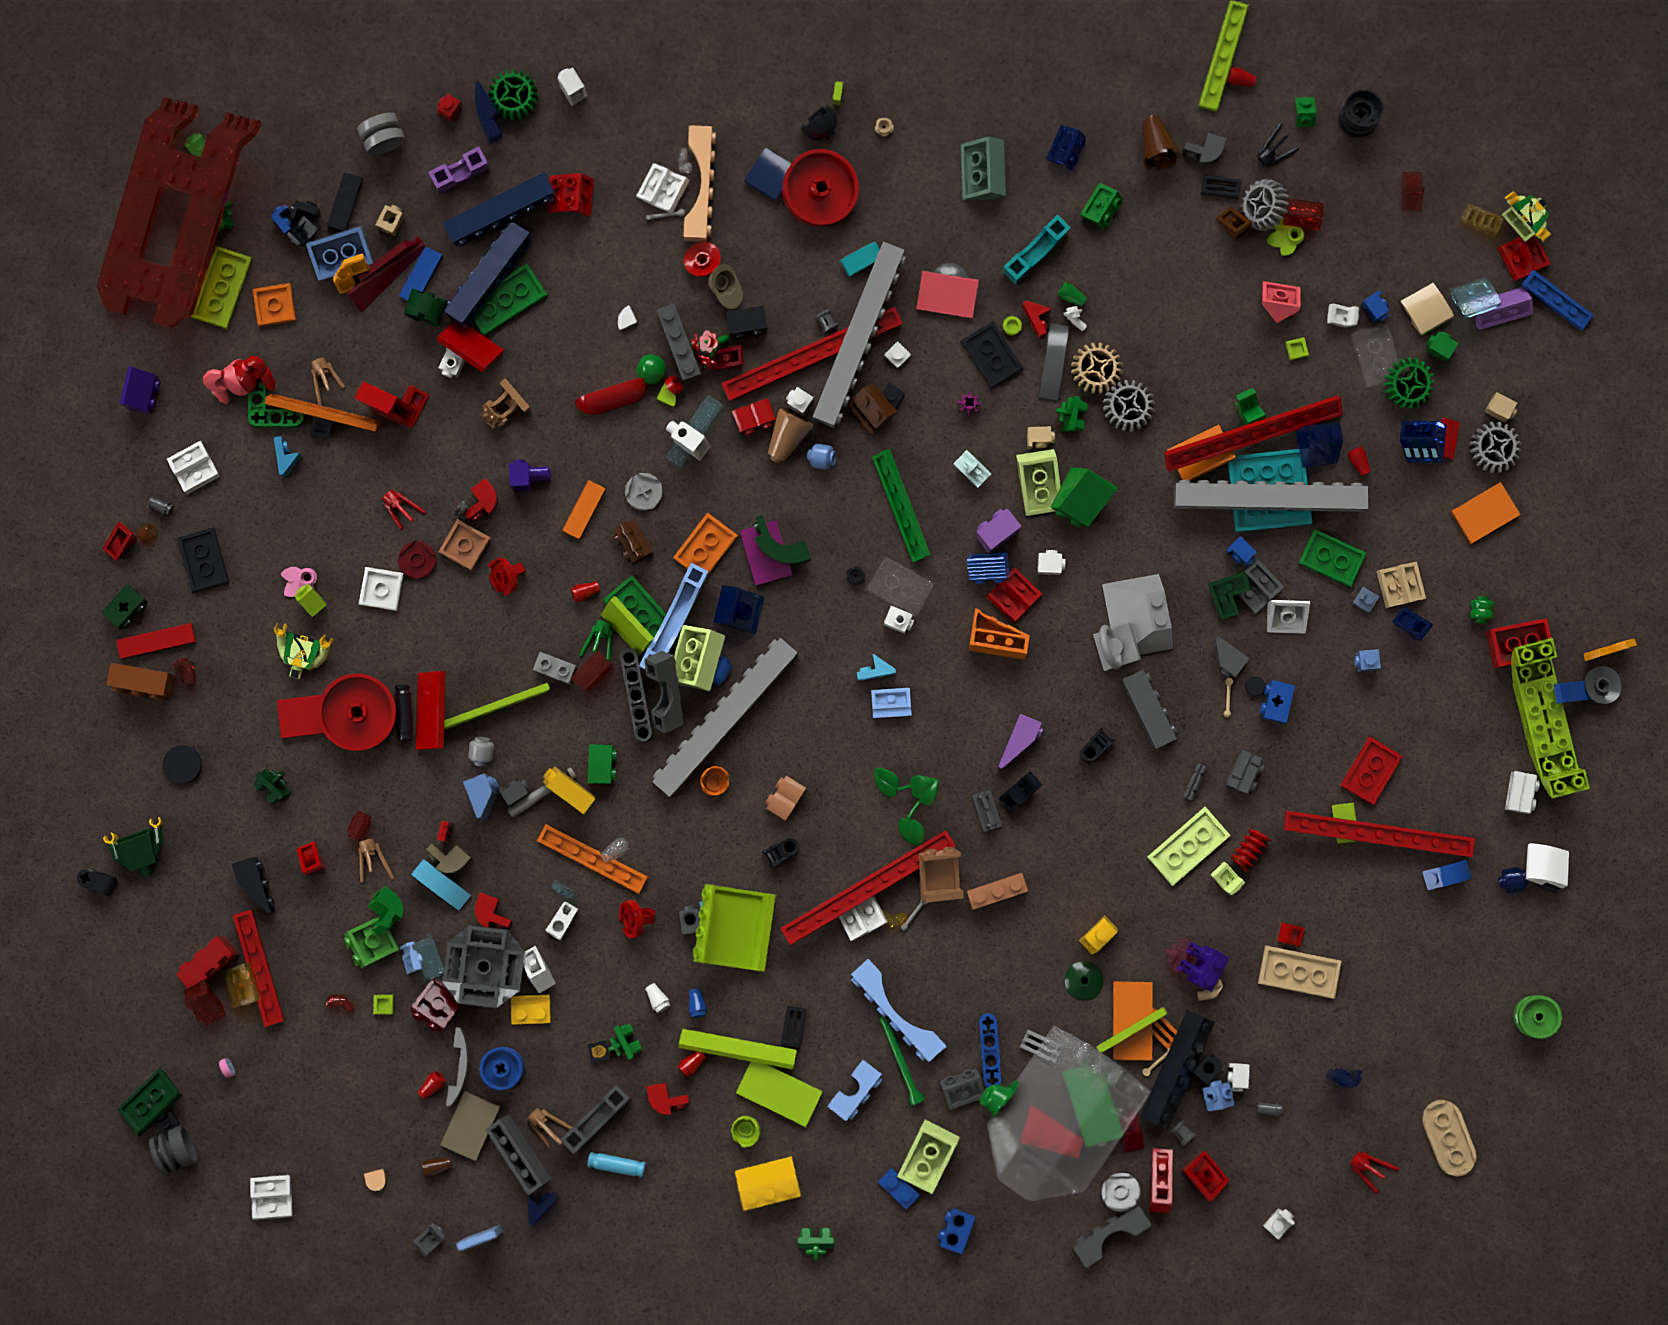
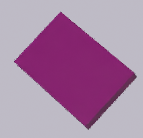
[740,520,792,586]

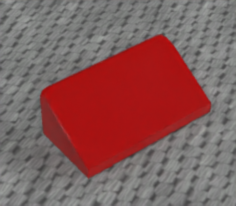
[402,385,429,428]
[1435,417,1460,460]

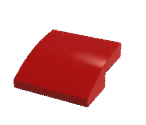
[1498,234,1551,282]
[986,568,1042,623]

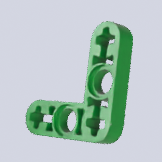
[248,382,305,428]

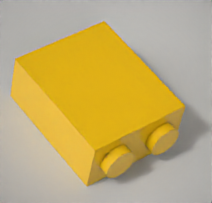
[543,766,595,814]

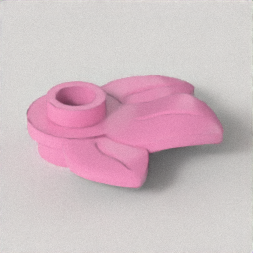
[281,567,317,597]

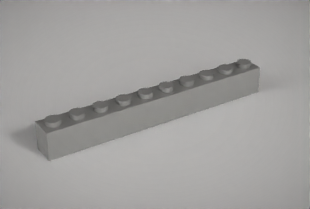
[813,241,906,428]
[1174,480,1368,512]
[652,638,798,798]

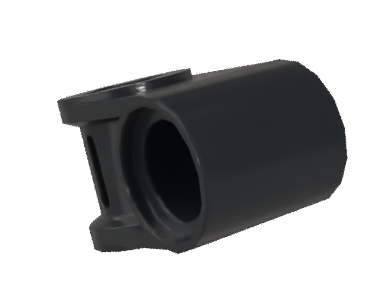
[1080,727,1116,763]
[762,838,800,869]
[77,869,117,896]

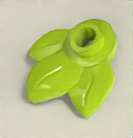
[1267,219,1304,256]

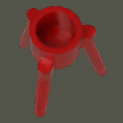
[382,489,426,530]
[1350,1151,1399,1193]

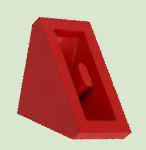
[297,841,326,876]

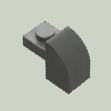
[1182,133,1226,167]

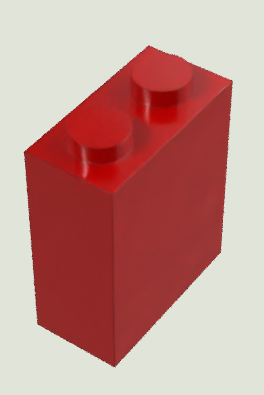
[354,381,416,427]

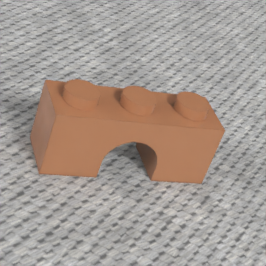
[966,873,1028,910]

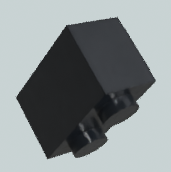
[726,305,768,339]

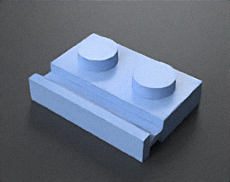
[871,688,912,718]
[399,941,423,974]

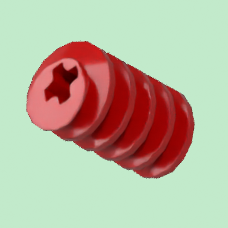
[1230,829,1271,872]

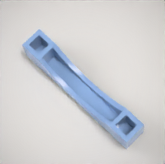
[639,563,709,670]
[851,959,946,1061]

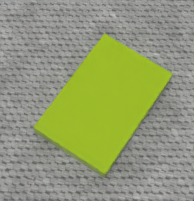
[601,596,654,656]

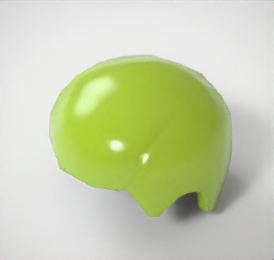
[731,1116,761,1147]

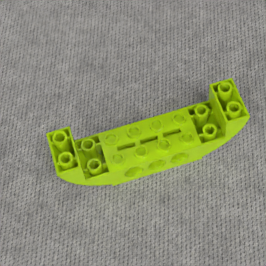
[1511,638,1590,798]

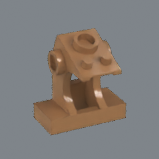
[481,379,531,429]

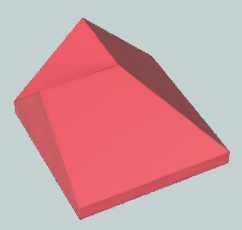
[1262,281,1300,323]

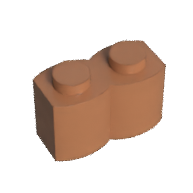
[765,776,806,821]

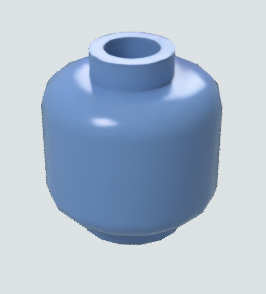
[807,444,837,470]

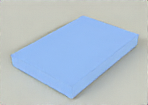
[457,1225,502,1251]

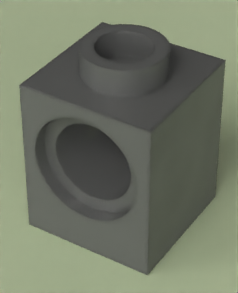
[679,905,700,934]

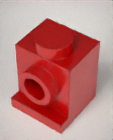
[437,93,463,123]

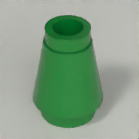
[1057,282,1087,306]

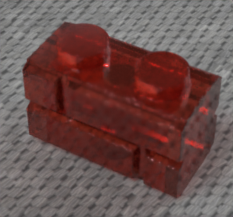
[1282,198,1324,230]
[184,980,226,1026]

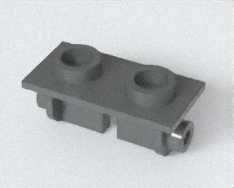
[972,790,1002,832]

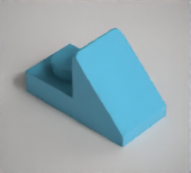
[857,654,896,681]

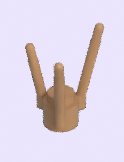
[311,358,345,406]
[358,839,394,883]
[527,1108,572,1148]

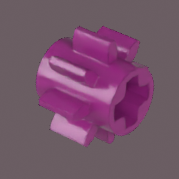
[957,391,981,416]

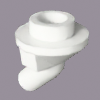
[1063,306,1087,331]

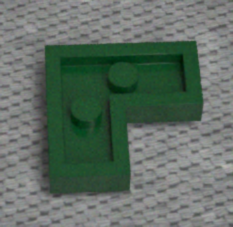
[1208,571,1252,620]

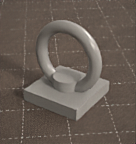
[1093,623,1142,671]

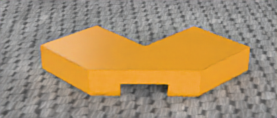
[333,253,370,294]
[1584,639,1637,661]

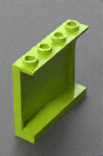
[693,884,776,972]

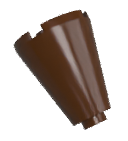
[1143,115,1181,170]

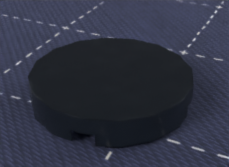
[163,745,202,783]

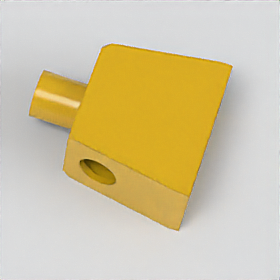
[1079,915,1118,954]

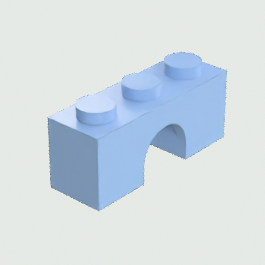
[827,1060,882,1121]

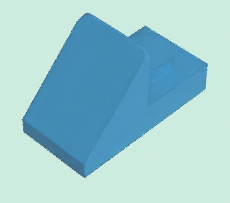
[274,436,302,478]

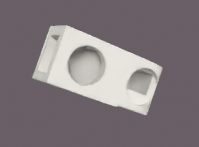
[546,901,578,941]

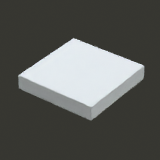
[359,567,404,611]

